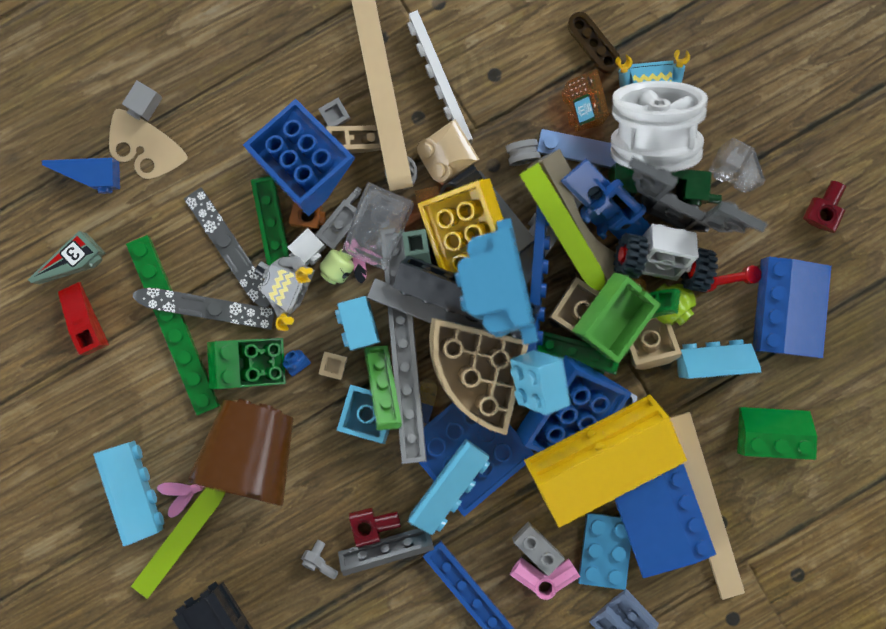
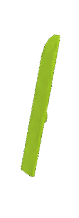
[519,163,605,291]
[131,487,226,599]

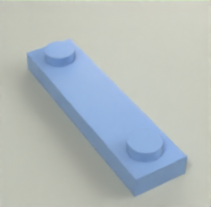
[537,129,616,168]

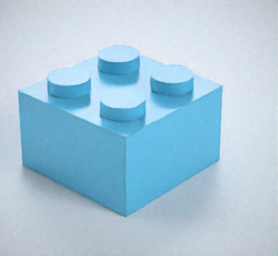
[335,296,381,350]
[510,350,570,415]
[337,385,390,444]

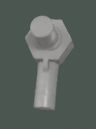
[301,540,338,580]

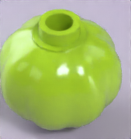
[656,283,696,326]

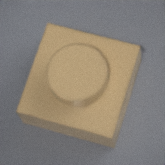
[319,351,348,380]

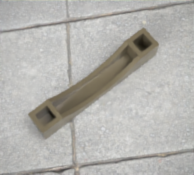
[527,149,616,286]

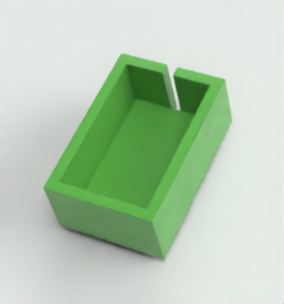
[572,272,661,363]

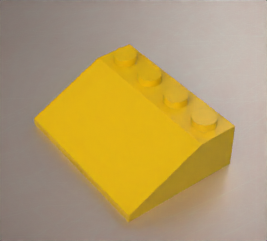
[417,178,504,273]

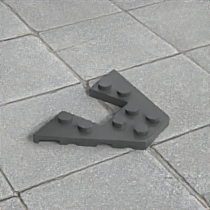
[628,157,768,233]

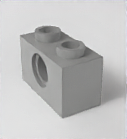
[512,521,565,576]

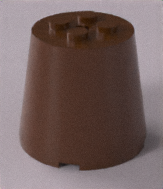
[187,398,294,506]

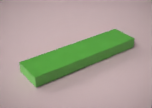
[364,345,402,430]

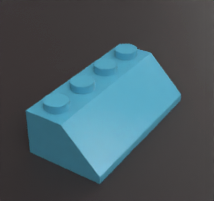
[408,438,490,535]
[93,441,164,546]

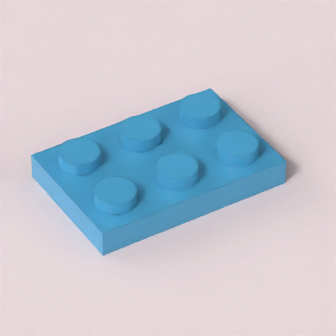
[578,512,631,590]

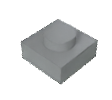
[318,98,351,126]

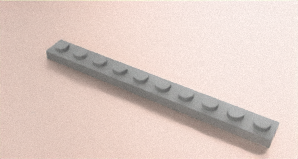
[381,227,427,464]

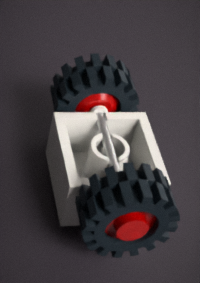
[613,224,718,292]

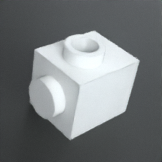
[287,228,326,266]

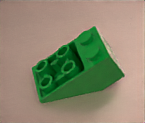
[207,338,286,389]

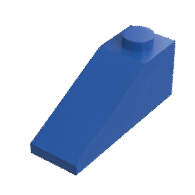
[42,158,120,194]

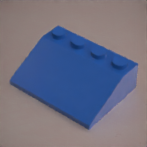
[243,99,355,216]
[753,257,831,358]
[516,355,632,452]
[615,464,717,578]

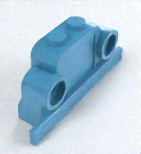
[455,218,539,345]

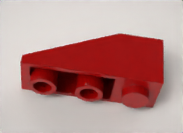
[58,282,109,355]

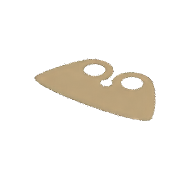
[109,109,188,179]

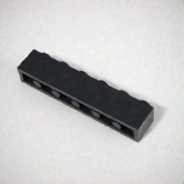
[393,255,541,339]

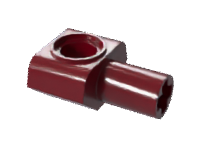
[803,180,846,233]
[349,508,401,548]

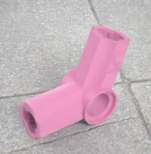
[510,557,580,600]

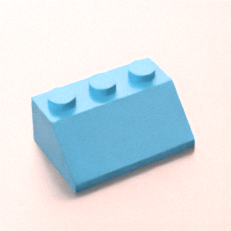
[677,339,761,378]

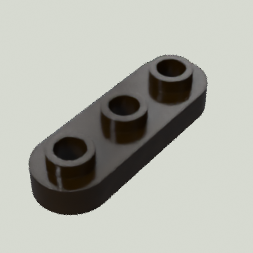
[567,12,620,73]

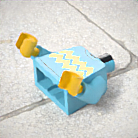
[615,50,690,88]

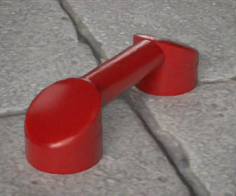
[702,265,761,293]

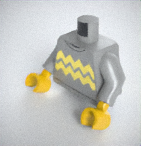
[255,256,315,331]

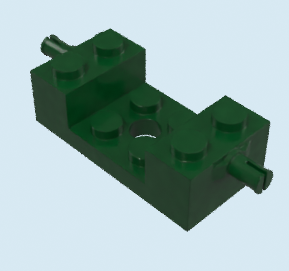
[608,162,722,207]

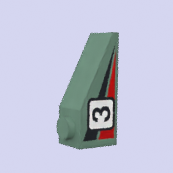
[28,231,106,284]

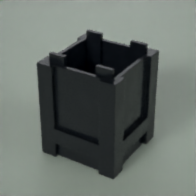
[172,581,253,629]

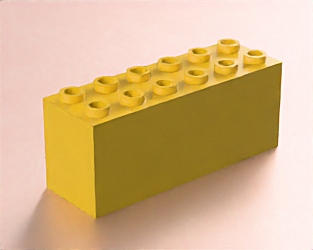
[524,395,687,527]

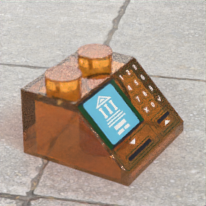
[562,69,609,132]

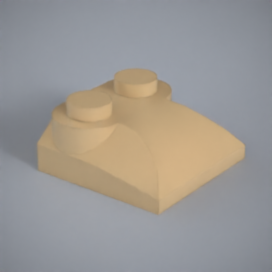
[417,119,480,185]
[629,317,682,370]

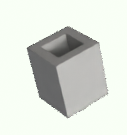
[122,80,163,121]

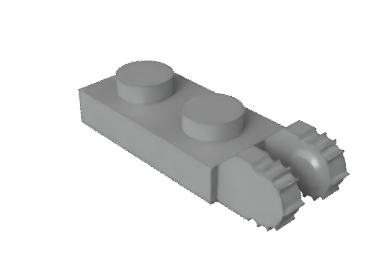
[315,187,373,250]

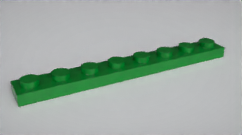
[126,235,220,416]

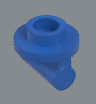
[283,350,311,377]

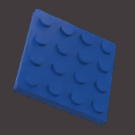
[418,402,534,517]

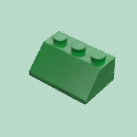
[737,407,817,460]

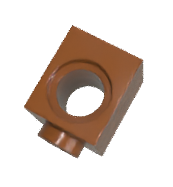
[289,201,326,231]

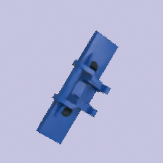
[560,158,651,240]

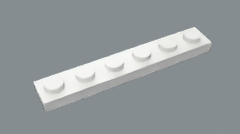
[407,10,473,144]

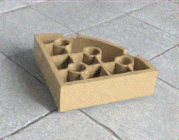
[429,317,528,435]

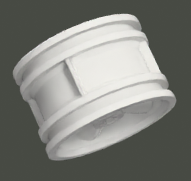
[610,81,708,172]

